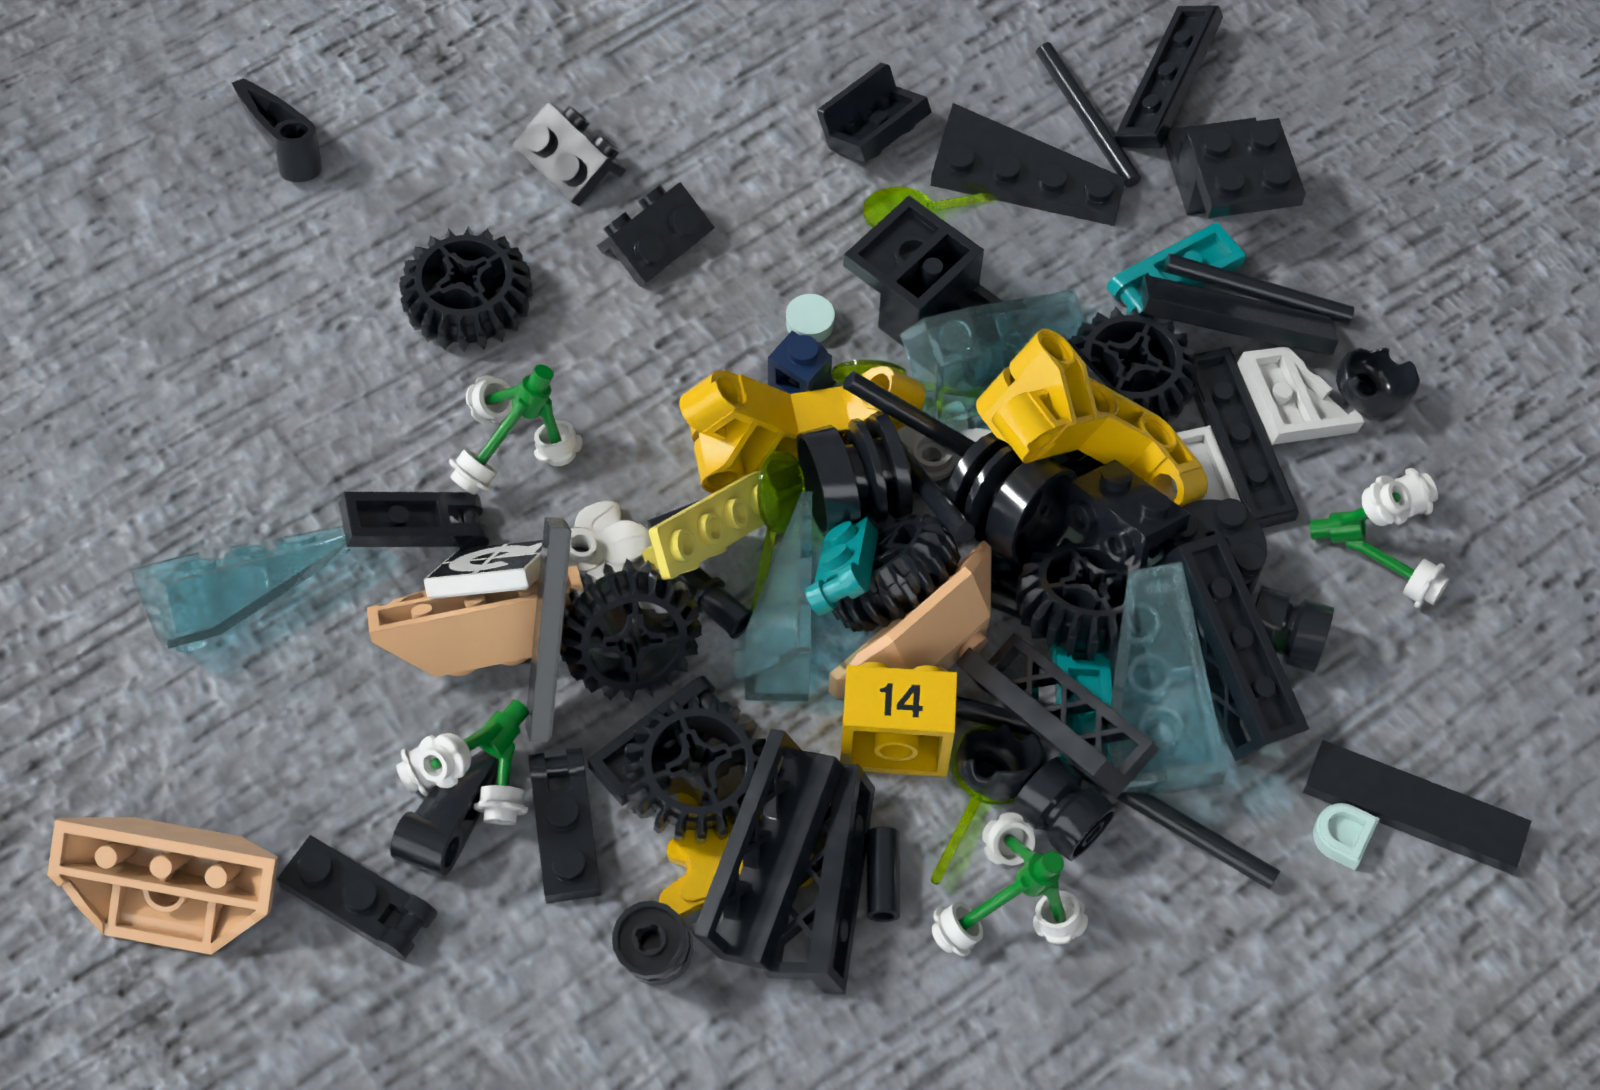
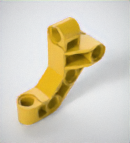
[976,328,1208,507]
[679,366,925,493]

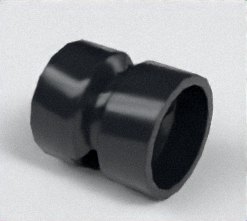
[1255,585,1334,673]
[1012,756,1117,861]
[612,900,694,985]

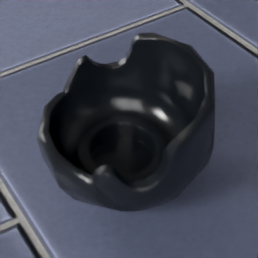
[1336,347,1420,417]
[955,724,1045,801]

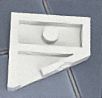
[1237,346,1364,445]

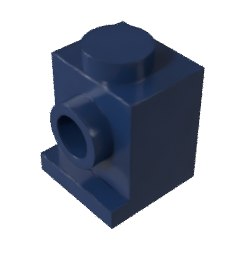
[768,331,837,394]

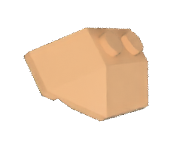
[828,540,991,699]
[367,566,584,677]
[47,817,279,955]

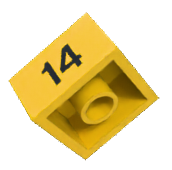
[840,662,957,777]

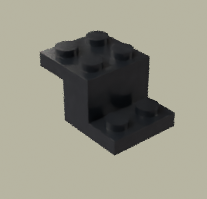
[1164,117,1306,219]
[843,196,1017,383]

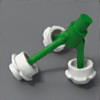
[449,364,583,495]
[1310,468,1450,608]
[396,700,530,825]
[932,812,1088,956]

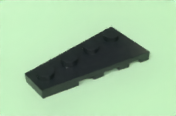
[930,103,1126,226]

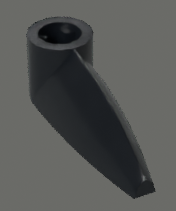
[232,78,322,182]
[390,750,499,876]

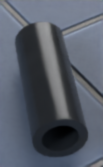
[867,827,900,922]

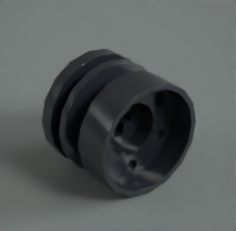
[796,412,913,537]
[945,432,1078,567]

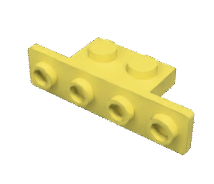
[642,469,776,580]

